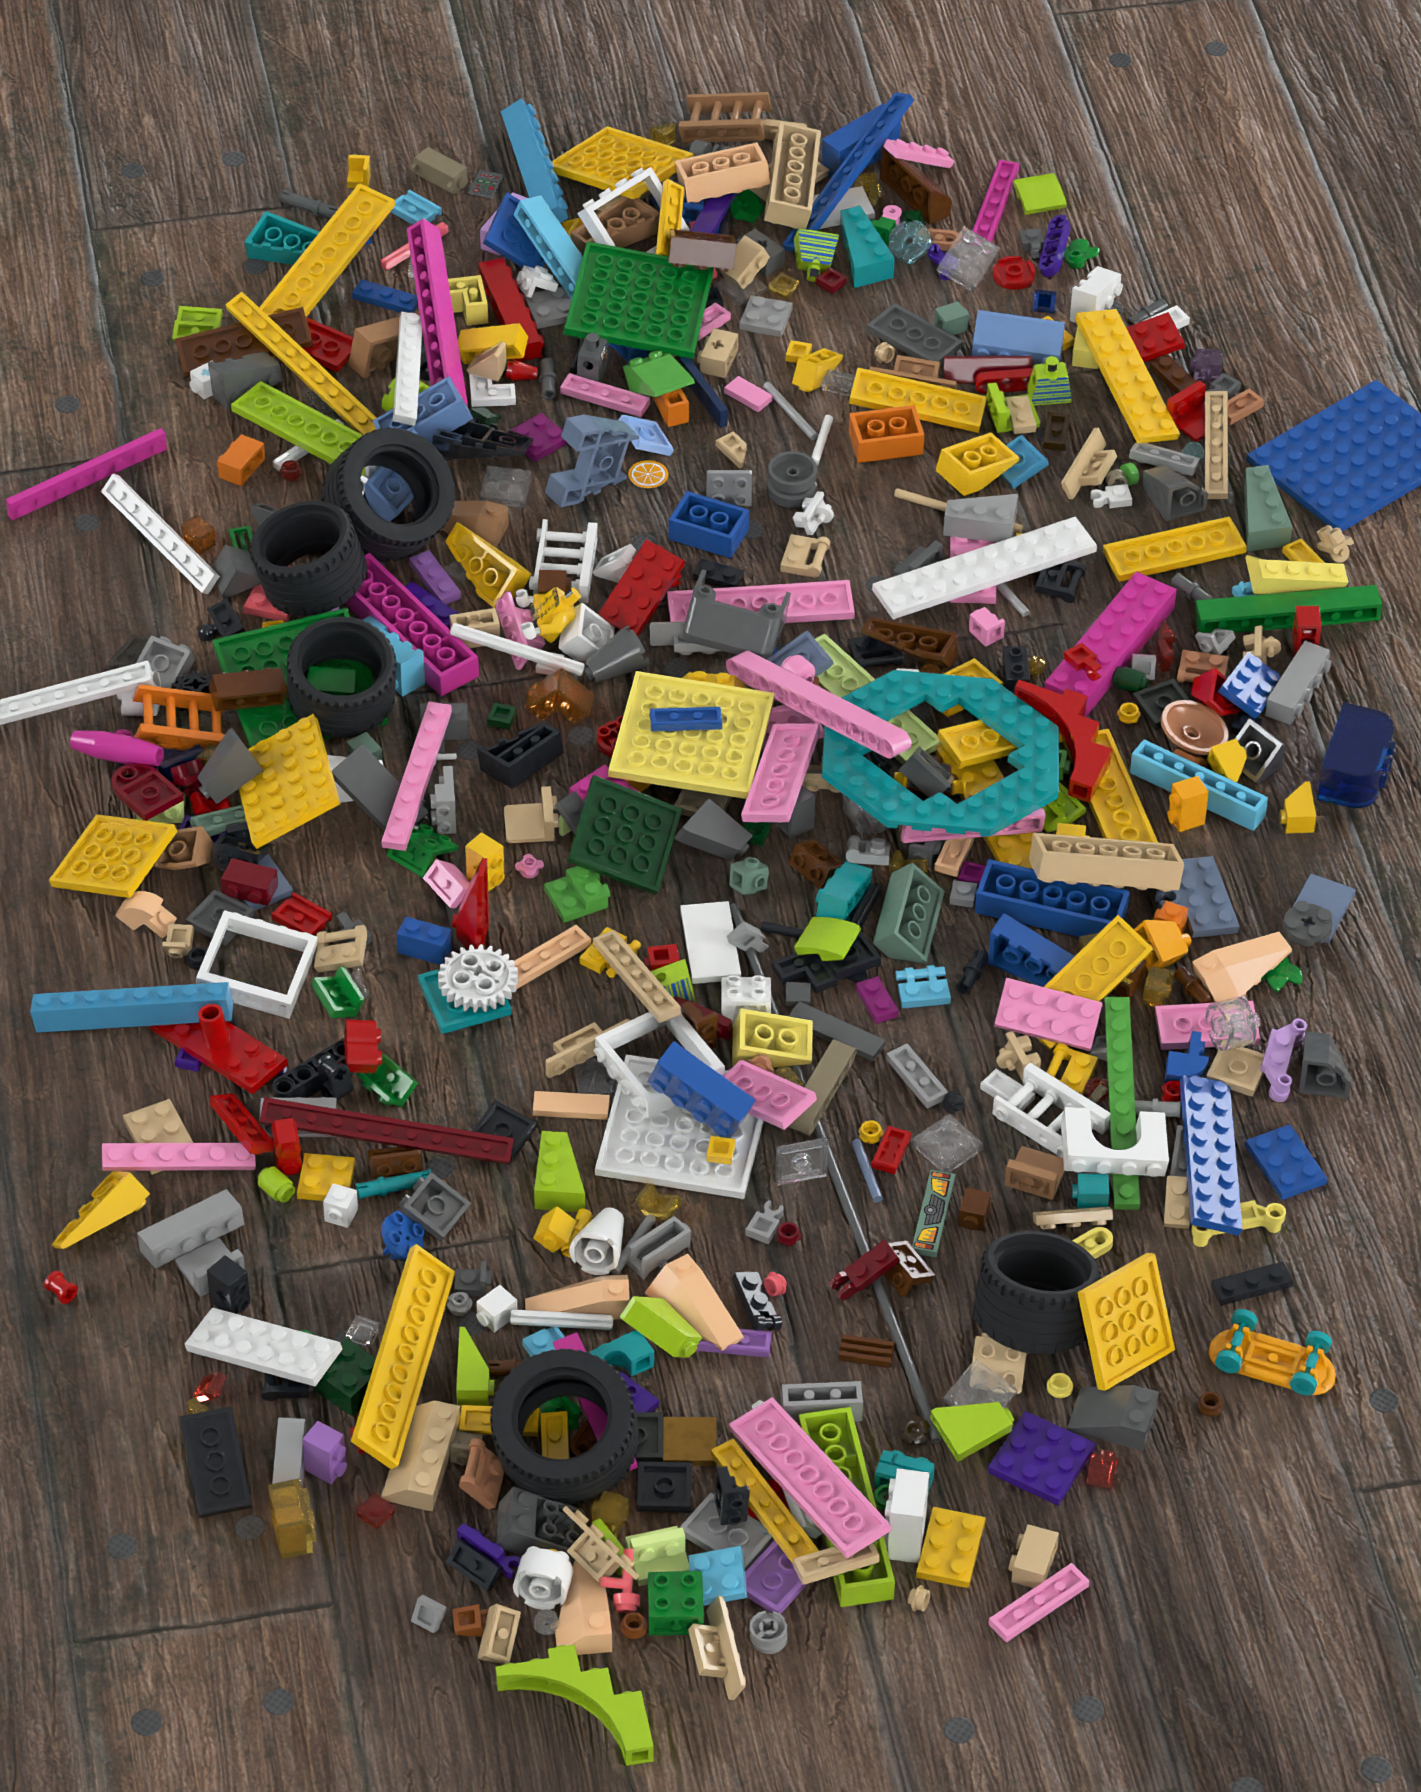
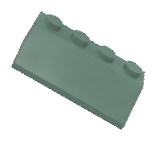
[873,862,945,964]

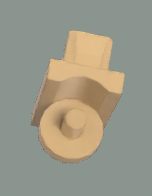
[1316,525,1354,563]
[1243,625,1281,665]
[996,1031,1041,1081]

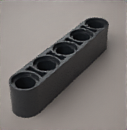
[272,1038,345,1098]

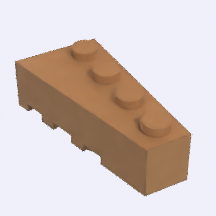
[570,197,660,256]

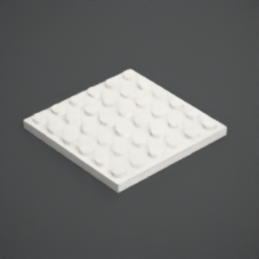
[595,1055,764,1199]

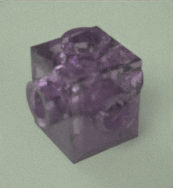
[1190,349,1222,381]

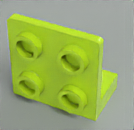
[986,383,1040,433]

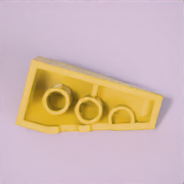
[52,1171,150,1249]

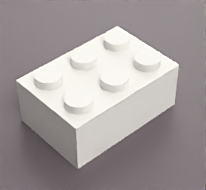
[884,1468,929,1563]

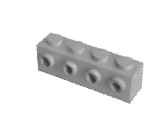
[1265,641,1332,725]
[137,1189,244,1269]

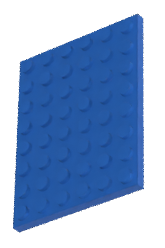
[1246,379,1421,532]

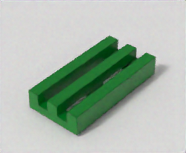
[228,526,253,551]

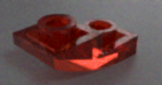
[1157,621,1175,672]

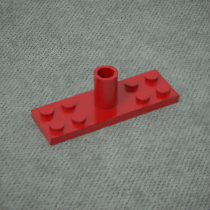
[150,1004,288,1094]

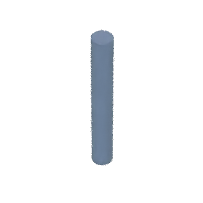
[852,1139,883,1203]

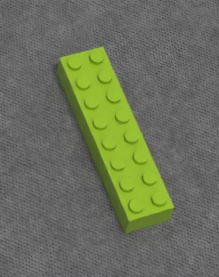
[798,1407,895,1607]

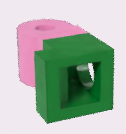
[871,205,902,245]

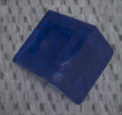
[1033,289,1057,313]

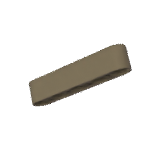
[788,1039,857,1136]

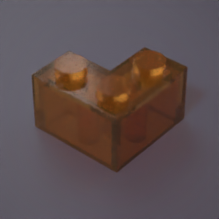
[525,668,595,724]

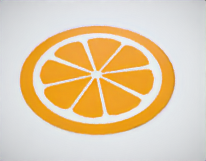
[628,460,668,488]

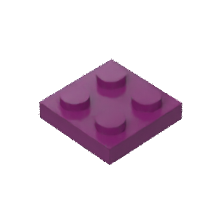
[507,413,568,462]

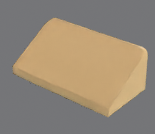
[478,1604,521,1664]

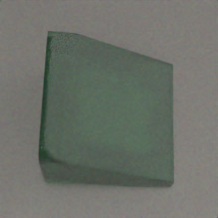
[470,407,501,426]

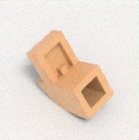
[115,891,177,939]

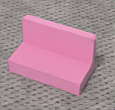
[423,859,470,909]

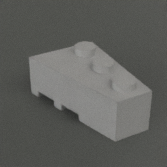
[943,494,1018,542]

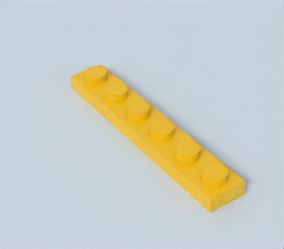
[711,1438,819,1564]

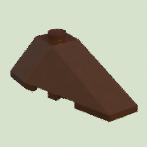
[862,617,958,669]

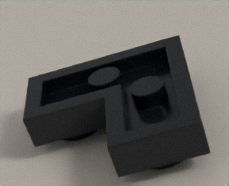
[772,953,838,993]

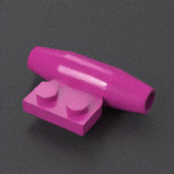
[70,729,164,766]

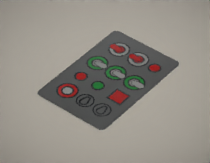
[468,170,503,198]

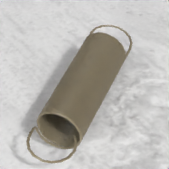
[1088,1079,1110,1104]

